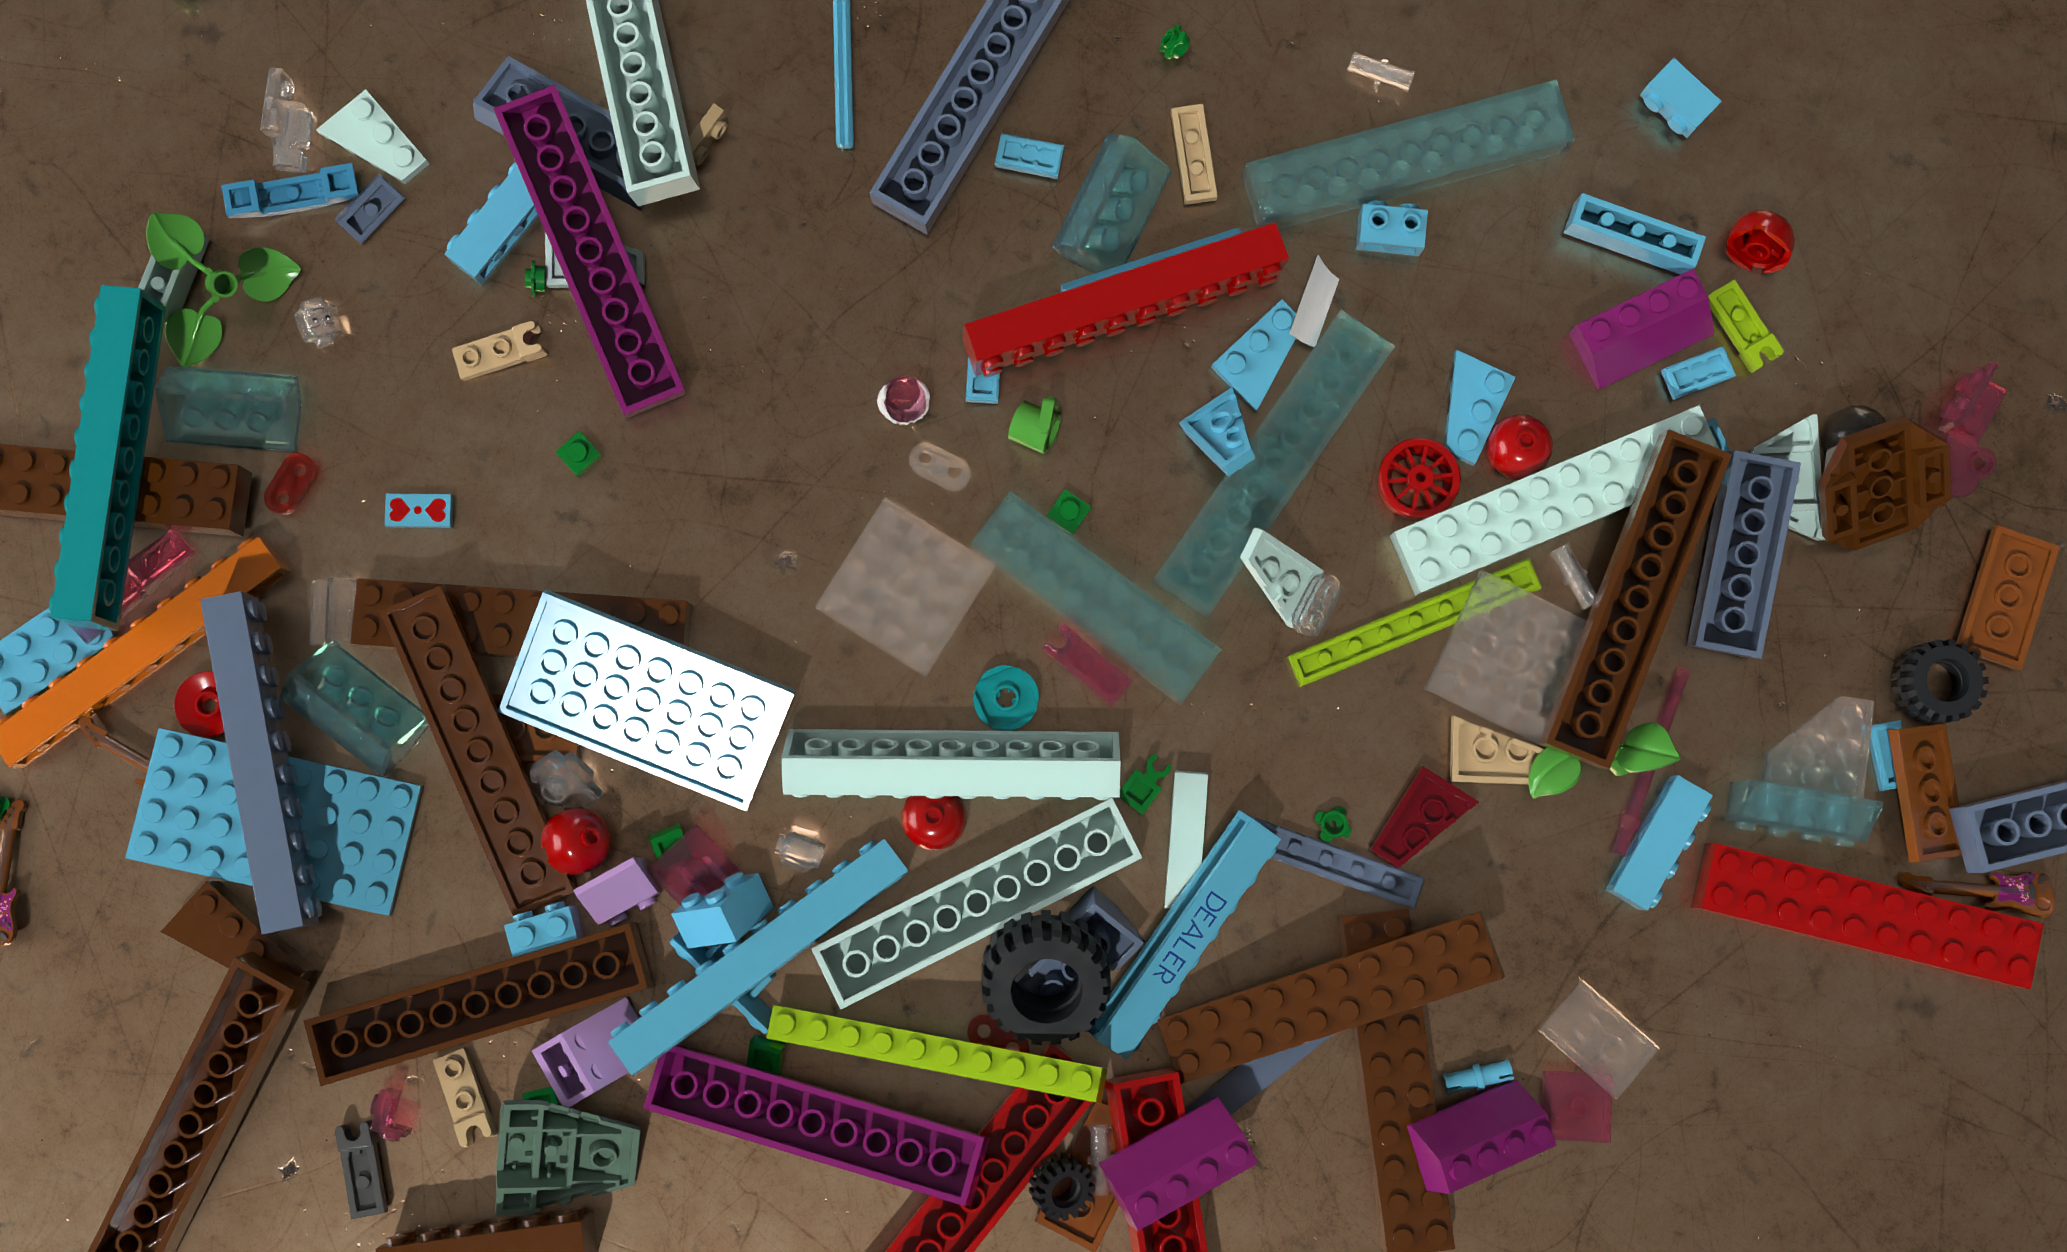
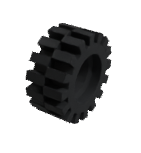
[1029,1152,1095,1221]

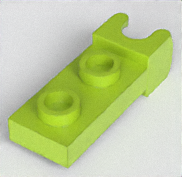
[1708,279,1783,373]

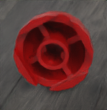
[1726,210,1795,273]
[1485,414,1553,480]
[901,796,967,850]
[541,808,611,875]

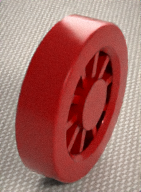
[1377,438,1461,521]

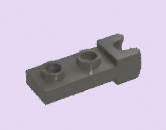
[335,1119,388,1220]

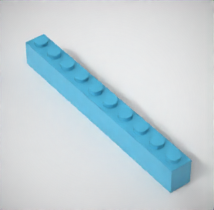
[608,839,908,1077]

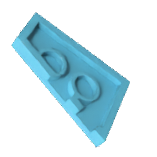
[1211,299,1296,413]
[1444,350,1515,466]
[1179,387,1255,476]

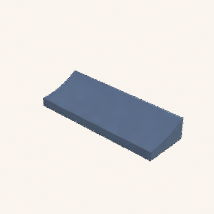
[473,56,643,211]

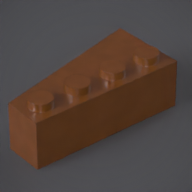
[160,881,316,981]

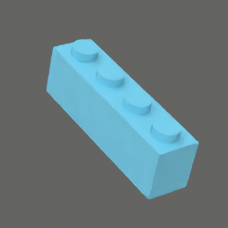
[444,162,538,285]
[1564,193,1706,275]
[1605,775,1713,911]

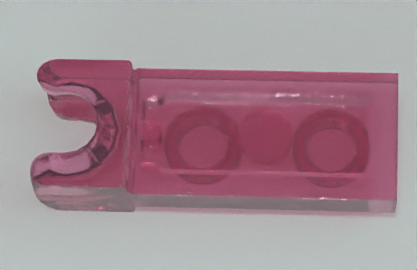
[1042,624,1133,707]

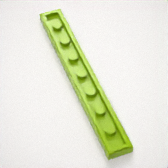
[1287,558,1542,687]

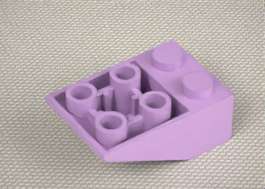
[532,997,639,1108]

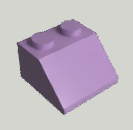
[573,857,662,928]

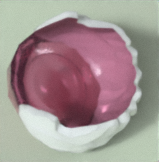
[877,375,930,425]

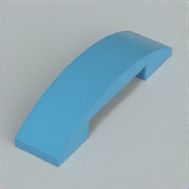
[221,163,359,218]

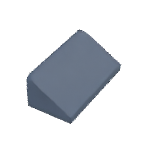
[334,173,406,244]

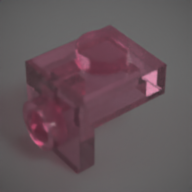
[370,1087,412,1141]

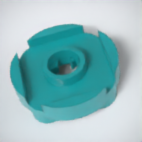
[973,665,1039,731]

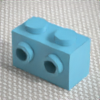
[1640,58,1722,138]
[1355,200,1428,256]
[504,901,585,958]

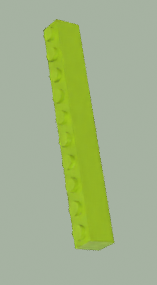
[766,1005,1107,1104]

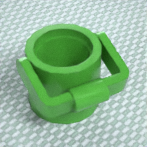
[1008,396,1062,454]

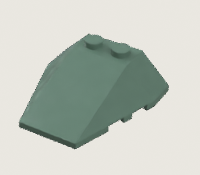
[495,1100,640,1216]

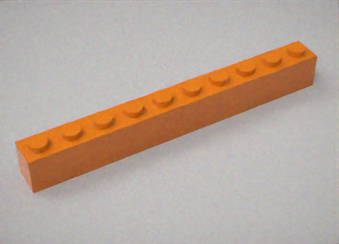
[0,536,291,769]

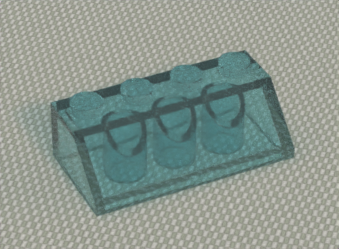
[1052,134,1172,274]
[155,366,302,452]
[279,640,430,778]
[1724,779,1883,848]

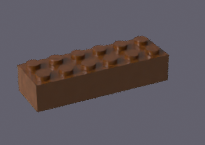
[376,1207,598,1252]

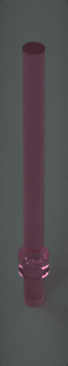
[1612,668,1690,857]

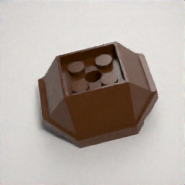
[1818,416,1951,550]

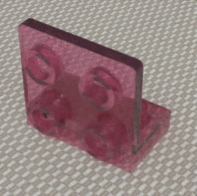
[1938,361,2007,448]

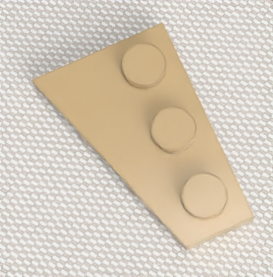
[1450,716,1545,785]

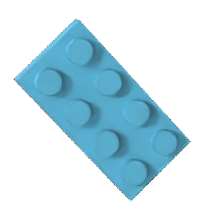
[0,608,118,715]

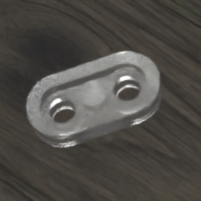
[909,443,971,491]
[1292,573,1341,637]

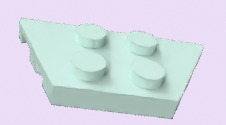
[1750,414,1826,541]

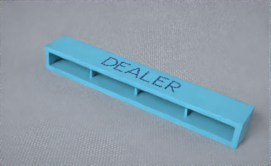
[1088,810,1281,1060]

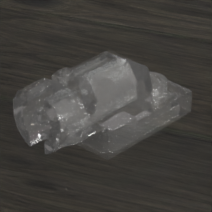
[260,67,313,174]

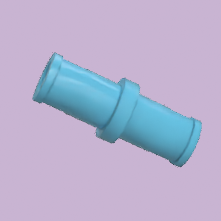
[1443,1059,1514,1095]

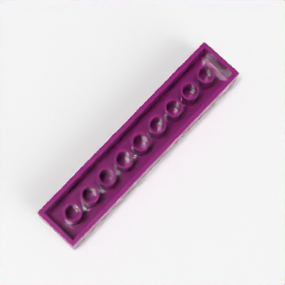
[493,85,686,419]
[643,1045,990,1206]

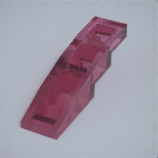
[68,530,195,644]

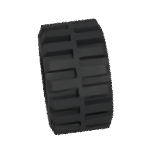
[1891,639,1989,724]

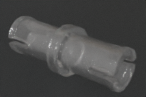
[1347,51,1415,92]
[1550,543,1597,611]
[1087,1124,1112,1196]

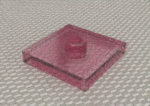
[646,824,741,906]
[1542,1071,1613,1143]

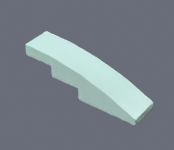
[1164,770,1208,909]

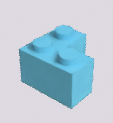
[671,872,774,949]

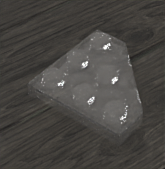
[1761,696,1874,800]

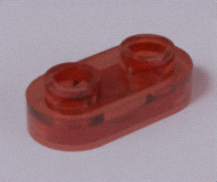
[264,453,318,515]
[967,1014,1029,1053]

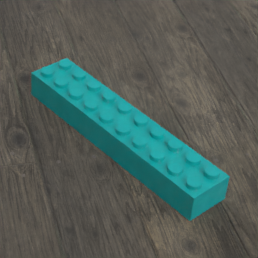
[49,285,166,631]

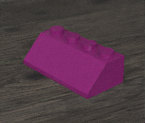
[1569,269,1714,390]
[1407,1080,1557,1194]
[1098,1097,1258,1231]

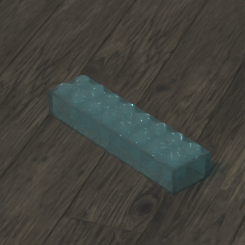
[970,491,1222,705]

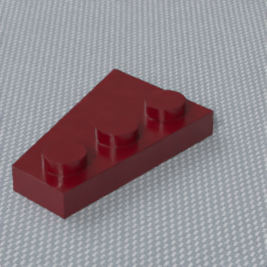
[1369,766,1479,868]

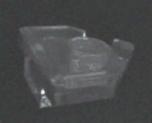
[530,750,603,810]

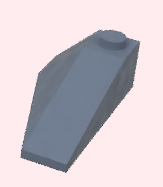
[1015,886,1145,996]

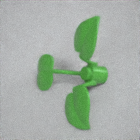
[146,212,301,367]
[1528,722,1681,799]

